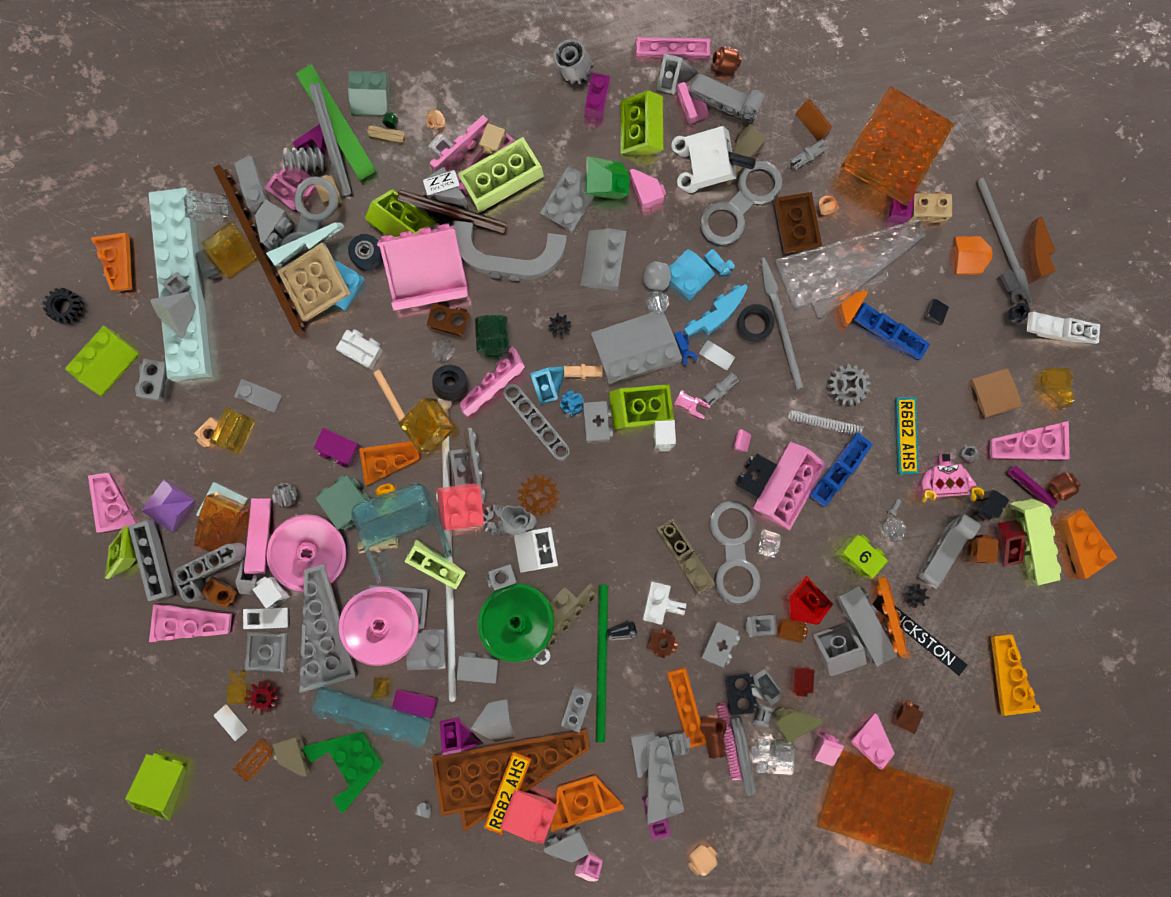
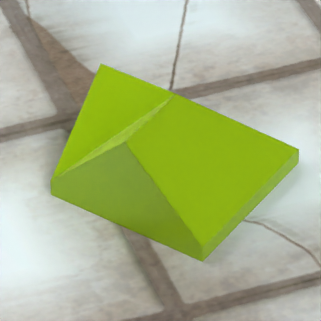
[105,526,137,579]

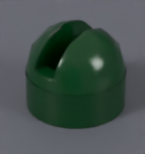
[382,112,398,129]

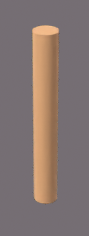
[373,370,407,423]

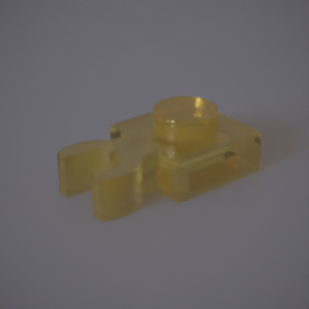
[227,670,248,704]

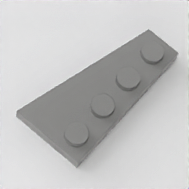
[646,736,685,824]

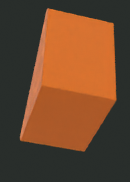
[836,290,868,328]

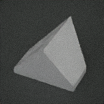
[656,53,698,94]
[151,292,196,339]
[471,699,515,742]

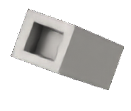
[544,827,590,862]

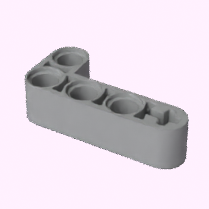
[688,74,765,123]
[918,514,981,589]
[174,543,246,603]

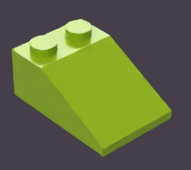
[609,384,674,430]

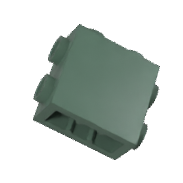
[315,475,372,531]

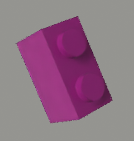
[585,73,610,120]
[313,428,361,467]

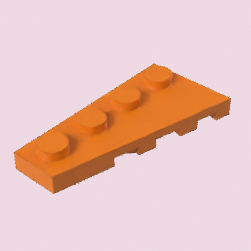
[876,577,911,659]

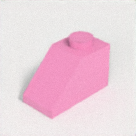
[629,169,666,210]

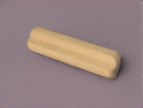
[367,126,404,143]

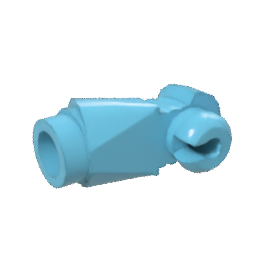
[704,249,735,276]

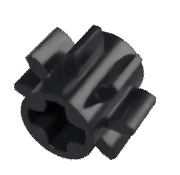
[548,313,571,338]
[903,584,929,608]

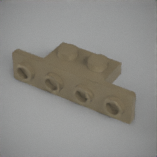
[546,584,599,649]

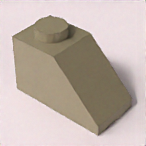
[272,735,311,777]

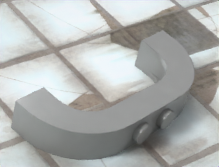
[453,221,567,281]

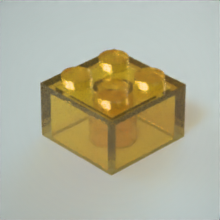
[398,398,457,453]

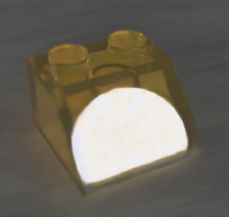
[201,221,257,278]

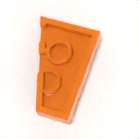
[91,233,132,292]
[359,440,420,486]

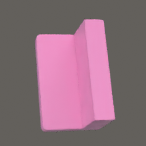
[676,82,710,125]

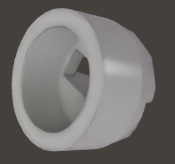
[962,446,979,463]
[414,802,431,818]

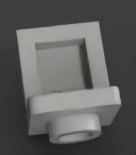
[746,615,778,637]

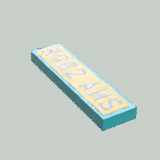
[895,397,919,474]

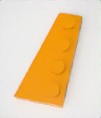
[991,634,1041,716]

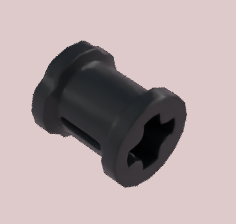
[1007,303,1030,323]

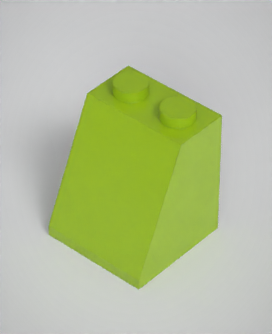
[125,754,187,821]

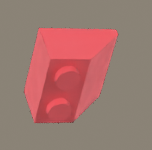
[500,790,558,844]

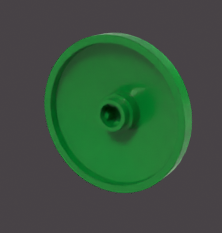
[478,584,555,663]

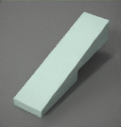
[266,222,344,266]

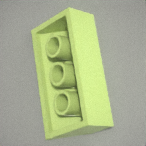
[458,137,544,213]

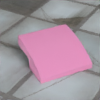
[265,166,316,211]

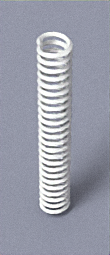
[788,410,865,435]

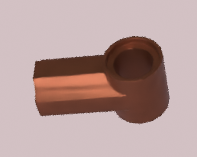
[700,717,727,759]

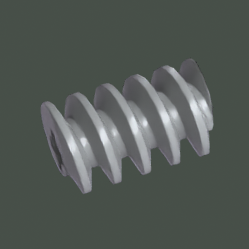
[282,147,324,172]

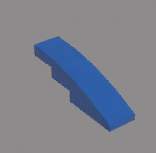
[853,303,930,360]
[809,433,873,507]

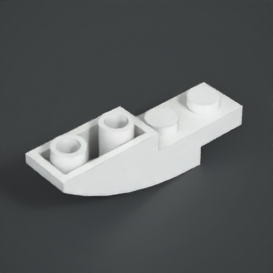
[1027,312,1100,344]

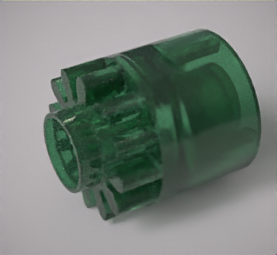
[475,315,509,358]

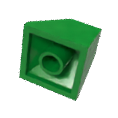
[585,156,630,200]

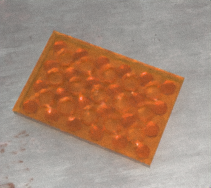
[841,86,955,206]
[817,750,955,866]

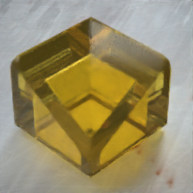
[371,677,389,698]

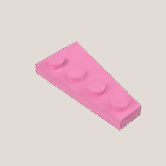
[430,115,489,173]
[459,346,525,417]
[990,421,1069,460]
[149,603,232,642]

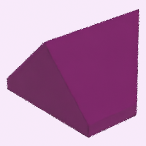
[440,718,484,755]

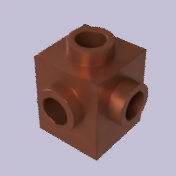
[647,629,678,658]

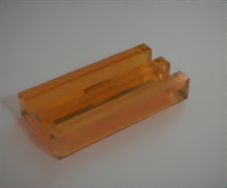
[232,739,272,783]

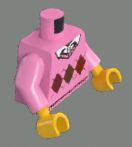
[921,454,984,503]

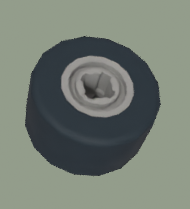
[348,234,383,270]

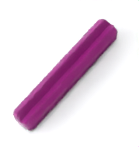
[1008,465,1058,509]

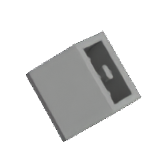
[255,199,293,251]

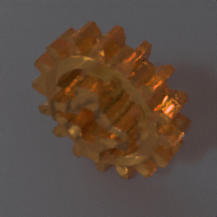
[517,474,559,516]

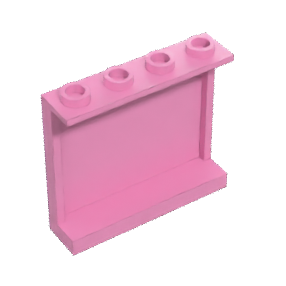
[377,224,469,311]

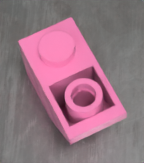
[811,733,844,766]

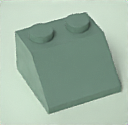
[348,71,390,116]

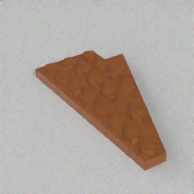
[432,729,590,832]

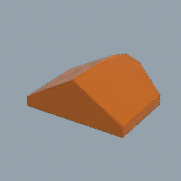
[954,236,993,274]

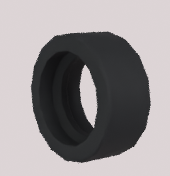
[737,304,774,342]

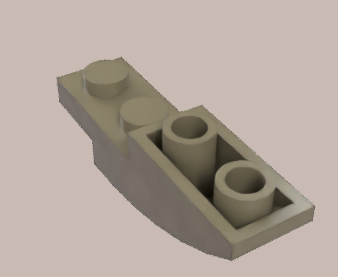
[657,518,715,595]

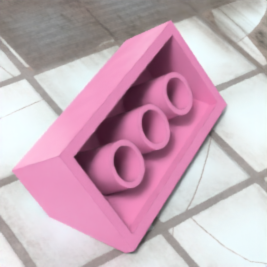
[753,442,826,530]

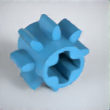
[560,390,584,415]

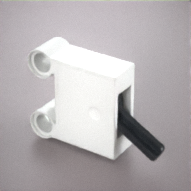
[671,126,756,193]

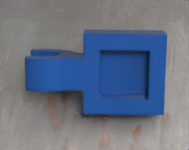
[674,331,697,366]

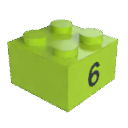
[836,535,888,579]

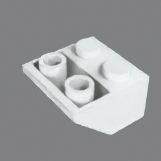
[514,527,558,573]

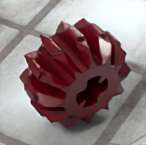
[244,681,279,715]

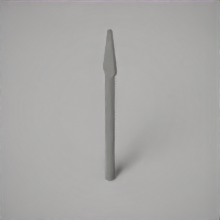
[977,178,1033,306]
[762,257,804,390]

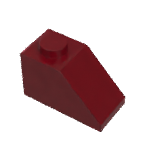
[996,520,1026,566]

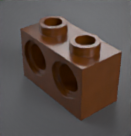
[426,302,471,338]

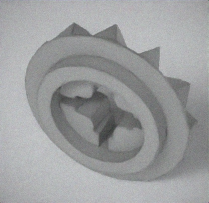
[482,505,505,535]

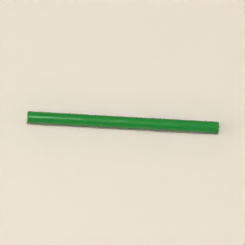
[596,585,608,743]

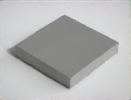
[245,631,288,673]

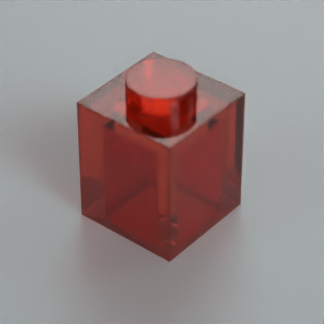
[791,667,814,697]

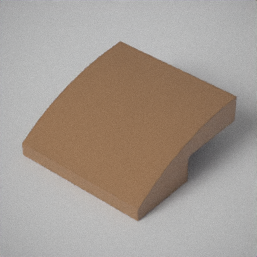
[971,368,1022,418]

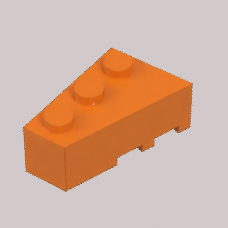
[1059,509,1118,579]

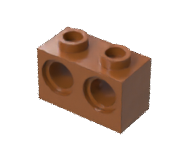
[966,535,998,564]

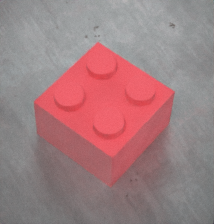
[437,483,484,531]

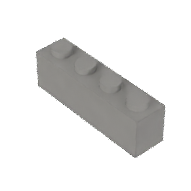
[129,520,174,601]
[835,586,898,667]

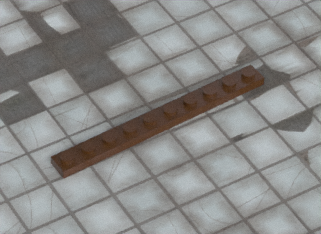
[213,164,305,336]

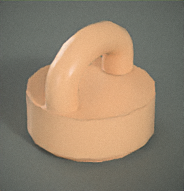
[426,109,445,129]
[819,195,839,215]

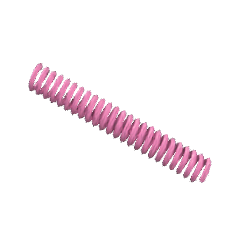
[717,703,742,780]

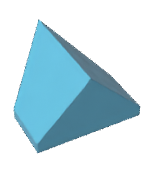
[530,366,564,405]

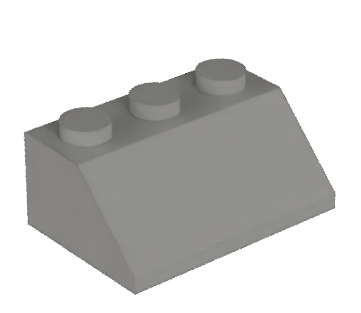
[581,228,627,292]

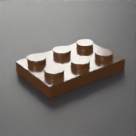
[774,192,822,254]

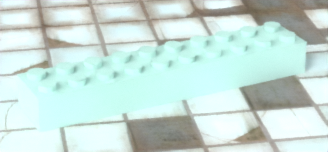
[148,188,212,382]

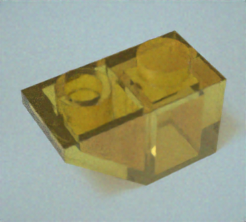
[1040,368,1074,408]

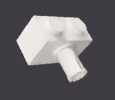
[642,582,686,624]

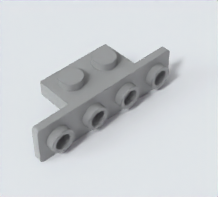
[448,428,485,504]

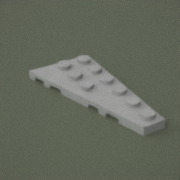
[299,564,357,693]

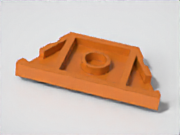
[551,775,624,832]

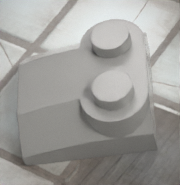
[406,629,447,670]

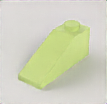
[405,540,466,590]

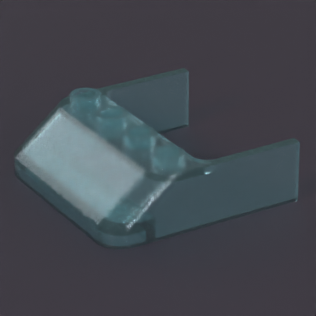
[351,483,451,584]

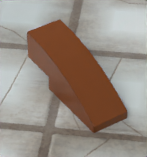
[1028,216,1056,281]

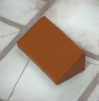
[796,99,832,141]

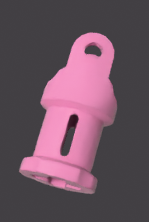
[674,390,710,419]

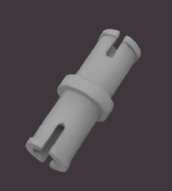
[790,139,828,170]
[703,372,740,406]

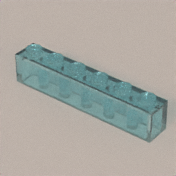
[311,687,433,747]

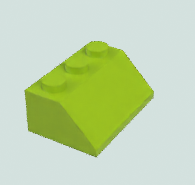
[620,90,663,155]
[364,189,436,237]
[65,325,139,397]

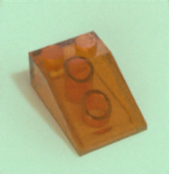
[194,492,250,556]

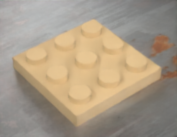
[278,243,350,321]

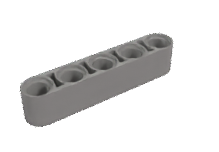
[503,383,570,461]

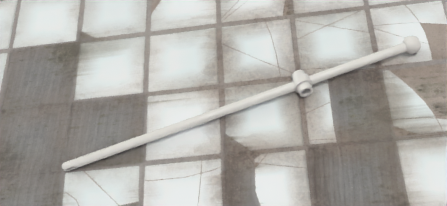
[436,398,456,702]

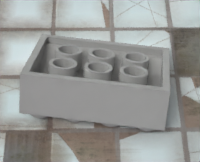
[591,309,682,387]

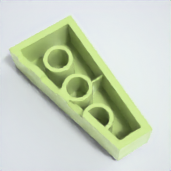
[1010,498,1061,585]

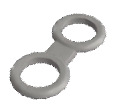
[700,161,783,245]
[280,176,338,267]
[710,501,761,605]

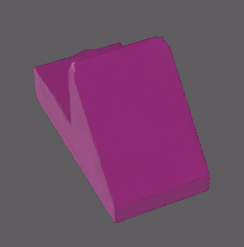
[292,124,326,155]

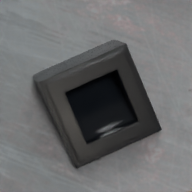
[924,298,949,325]

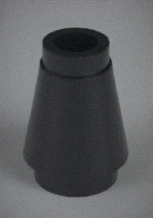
[607,620,637,640]

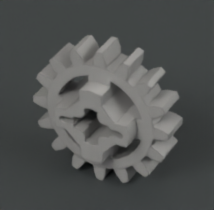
[828,364,871,406]

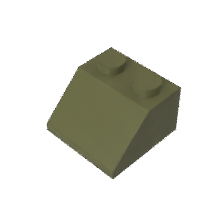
[771,707,823,743]

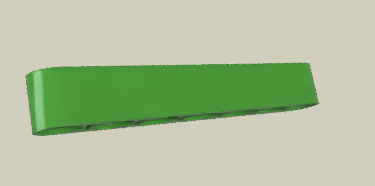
[296,64,376,181]

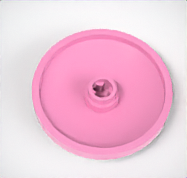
[266,515,346,592]
[339,587,419,666]

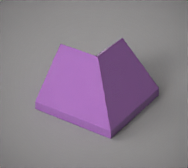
[142,479,195,533]

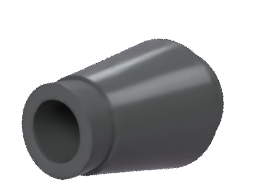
[196,249,220,279]

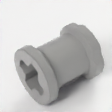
[753,704,775,728]

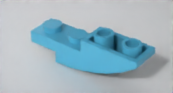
[683,284,748,338]

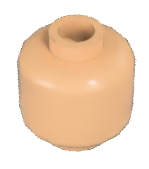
[688,845,717,876]

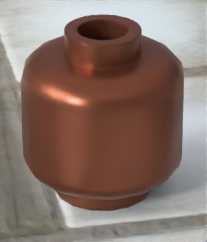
[712,46,741,73]
[1049,472,1081,501]

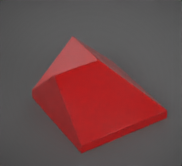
[785,576,833,625]

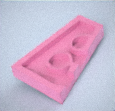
[88,473,136,533]

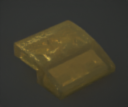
[209,407,255,454]

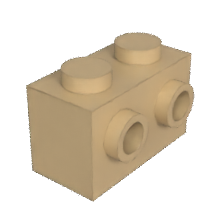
[910,191,952,221]

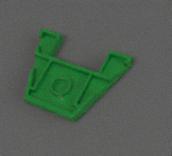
[302,731,383,814]

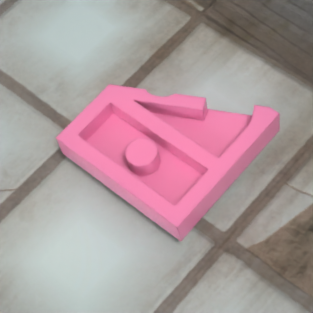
[851,713,895,770]

